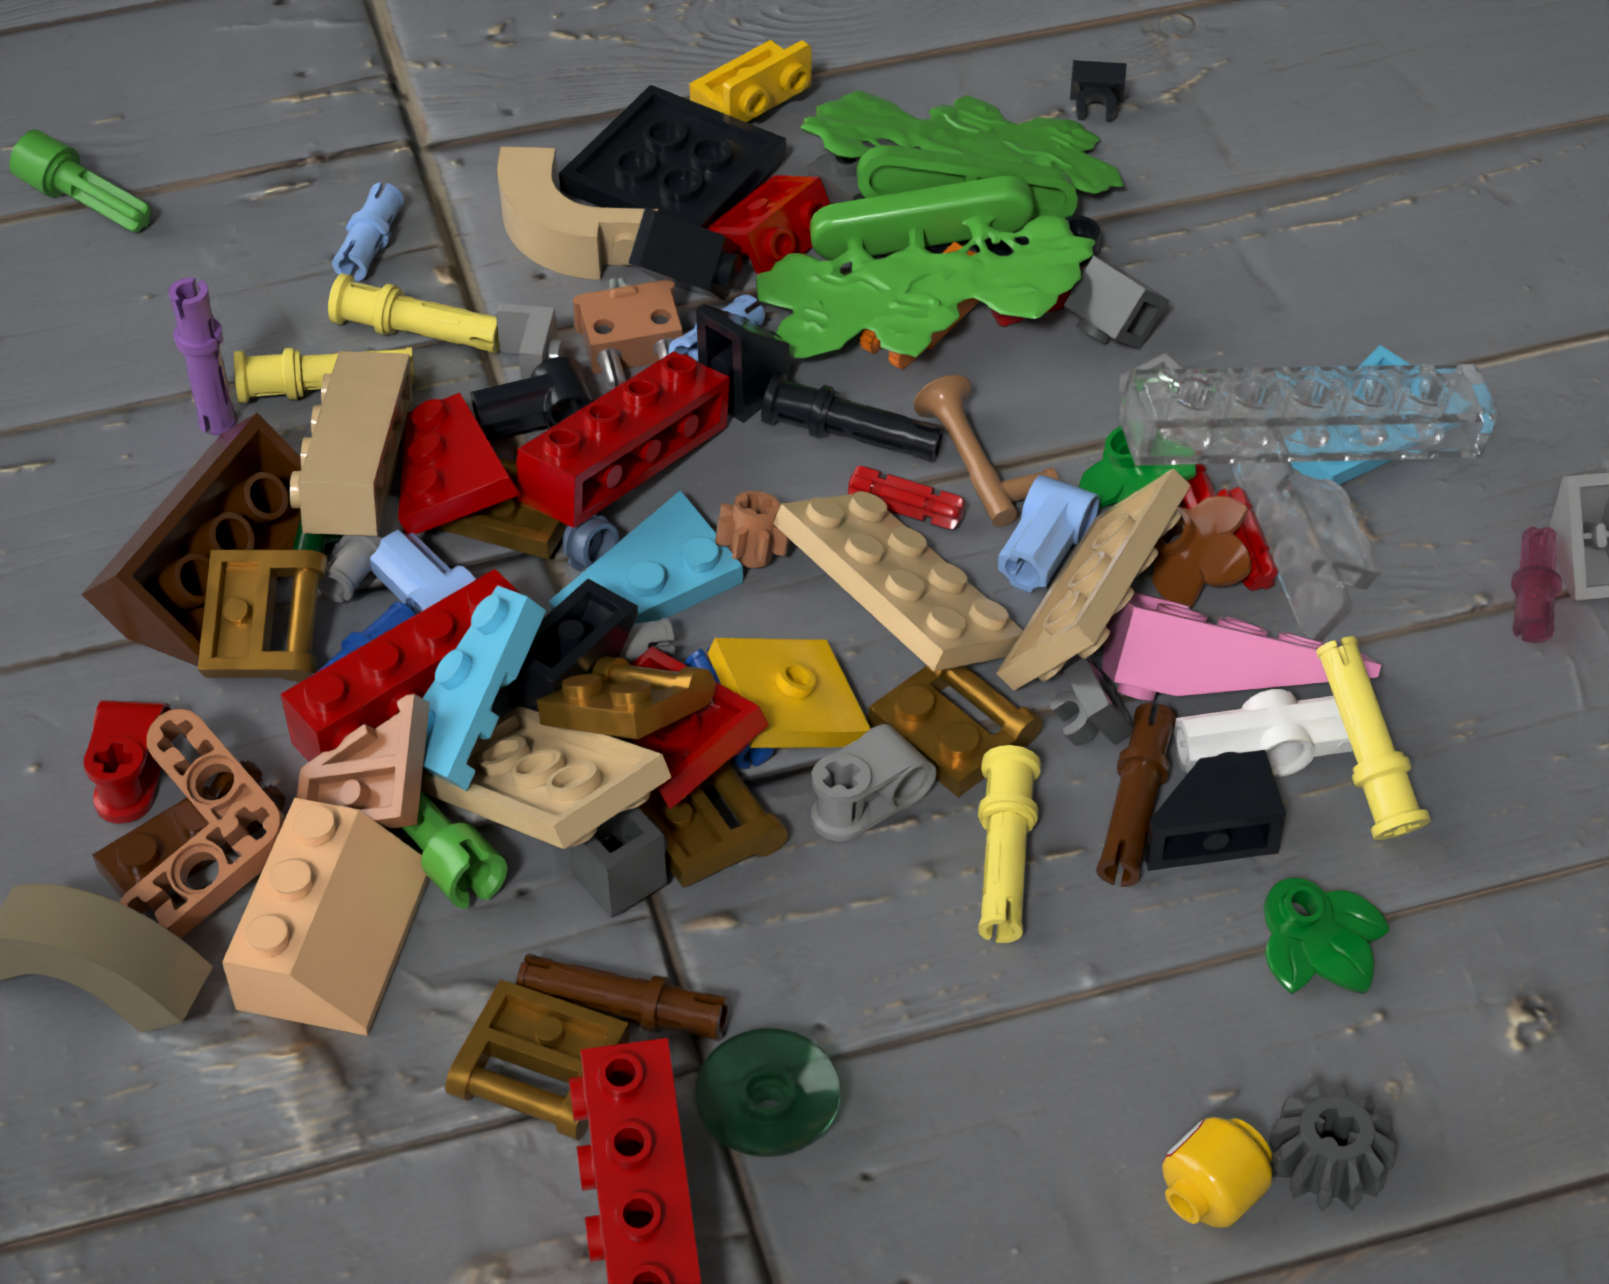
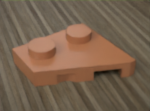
[297,694,430,829]

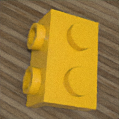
[689,40,812,122]

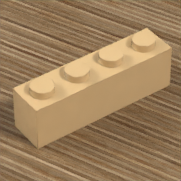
[290,351,413,536]

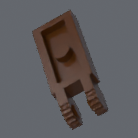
[92,760,286,898]

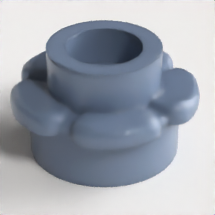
[563,514,619,571]

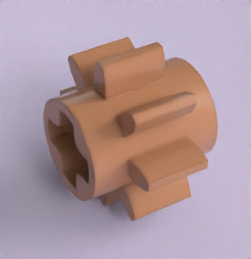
[715,491,789,568]

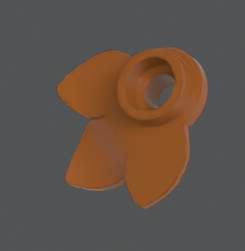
[1152,496,1252,608]

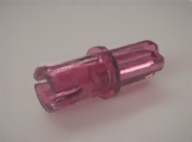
[1511,526,1563,643]

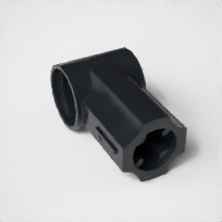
[470,356,593,439]

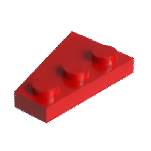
[398,392,520,535]
[630,646,769,809]

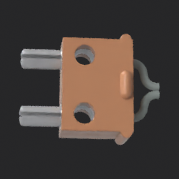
[573,277,682,391]

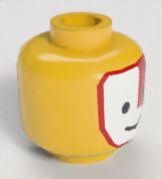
[1162,1117,1272,1228]

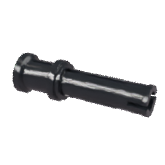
[761,371,945,463]

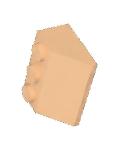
[222,798,430,1036]

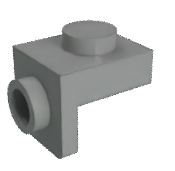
[496,303,564,379]

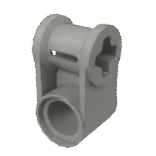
[811,724,937,842]

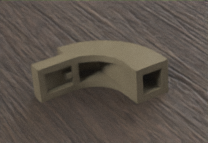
[0,883,213,1033]

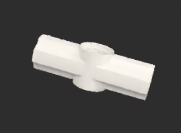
[1174,689,1353,777]

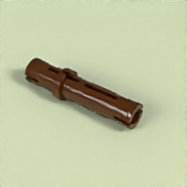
[1096,703,1176,887]
[516,953,730,1041]

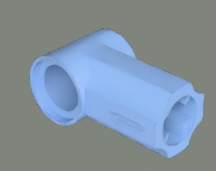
[998,474,1100,593]
[370,529,476,614]

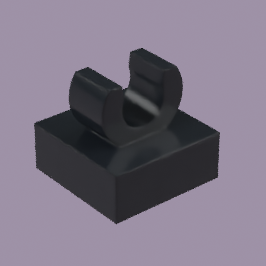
[1070,60,1127,122]

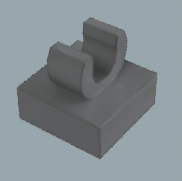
[1049,658,1133,746]

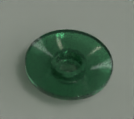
[696,1028,840,1157]

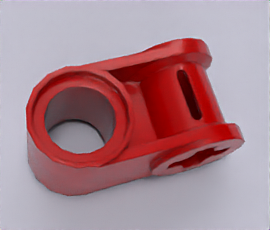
[83,700,171,824]

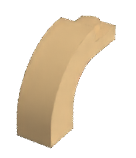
[497,146,658,280]

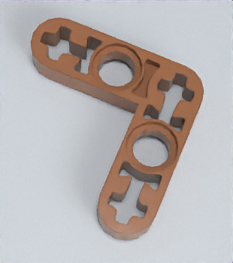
[118,709,286,939]

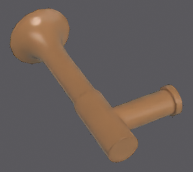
[914,374,1059,527]

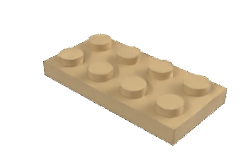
[996,468,1191,691]
[773,492,1023,671]
[421,706,672,849]

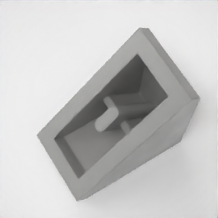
[1547,472,1609,601]

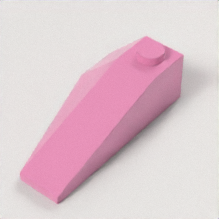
[1102,592,1381,701]

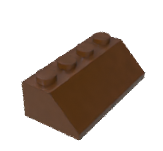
[81,413,301,666]

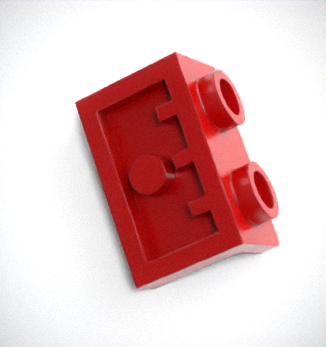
[706,175,830,275]

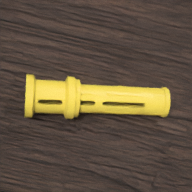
[328,273,500,353]
[234,347,415,404]
[1316,636,1431,841]
[978,745,1041,943]

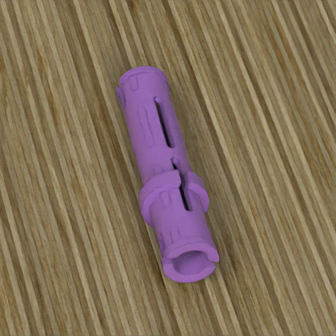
[168,277,237,435]

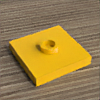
[707,638,871,748]

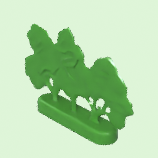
[801,90,1124,222]
[756,176,1095,358]

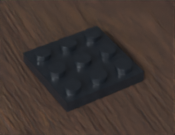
[559,85,786,229]

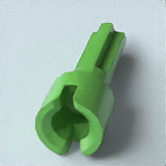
[9,129,152,233]
[402,790,508,909]

